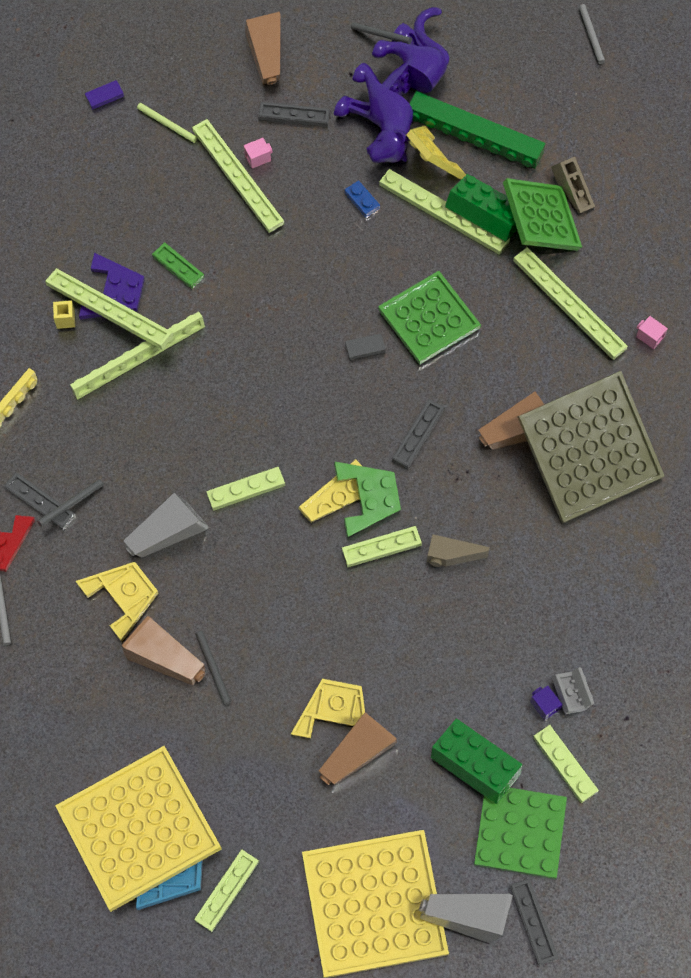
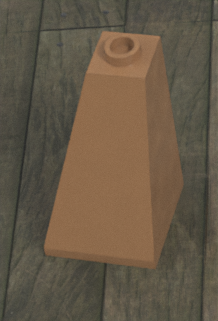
[245,12,280,85]
[479,392,544,450]
[121,616,206,685]
[319,712,397,785]

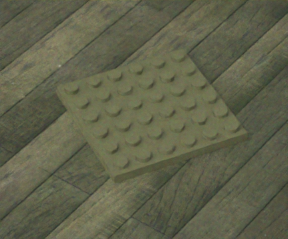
[517,371,665,523]

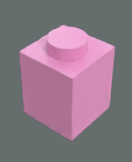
[244,138,273,168]
[636,316,668,349]

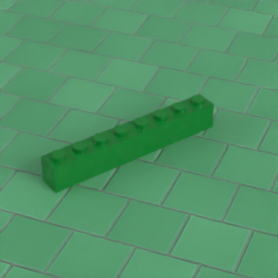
[410,91,546,169]

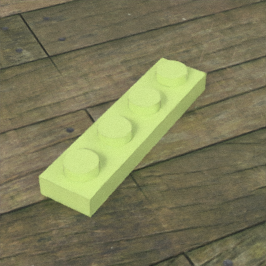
[206,467,285,511]
[342,526,422,567]
[533,725,599,804]
[194,849,259,932]

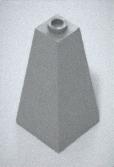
[124,493,209,558]
[419,894,513,944]

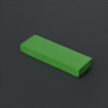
[152,242,204,289]

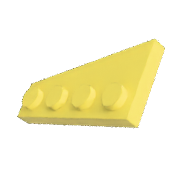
[298,460,362,523]

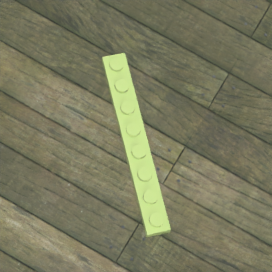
[192,119,284,233]
[379,169,510,255]
[513,247,628,360]
[45,268,173,349]
[70,312,205,400]

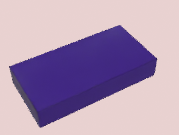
[85,80,124,110]

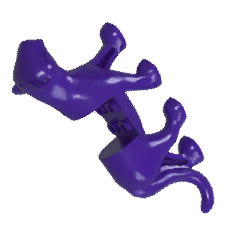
[334,7,450,163]

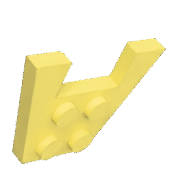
[406,126,466,180]
[76,562,158,642]
[291,679,365,739]

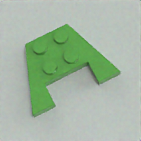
[334,462,401,538]

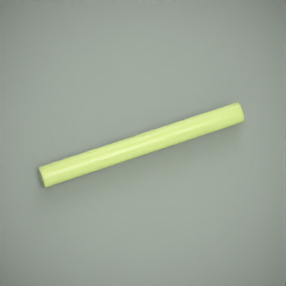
[137,103,197,143]

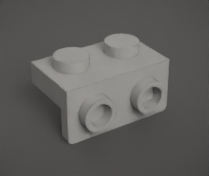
[552,667,594,714]

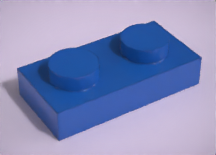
[344,180,380,218]

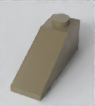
[551,157,595,213]
[427,534,490,567]

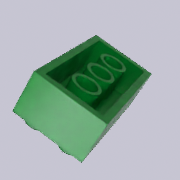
[445,174,517,242]
[431,718,523,804]

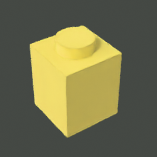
[53,300,75,329]

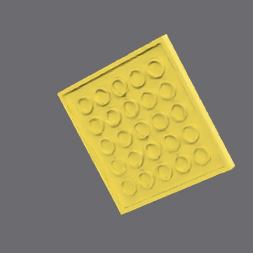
[55,746,222,912]
[302,830,449,978]

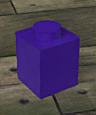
[530,686,563,721]

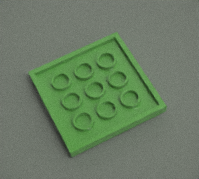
[503,178,582,251]
[378,271,481,364]
[474,788,567,879]

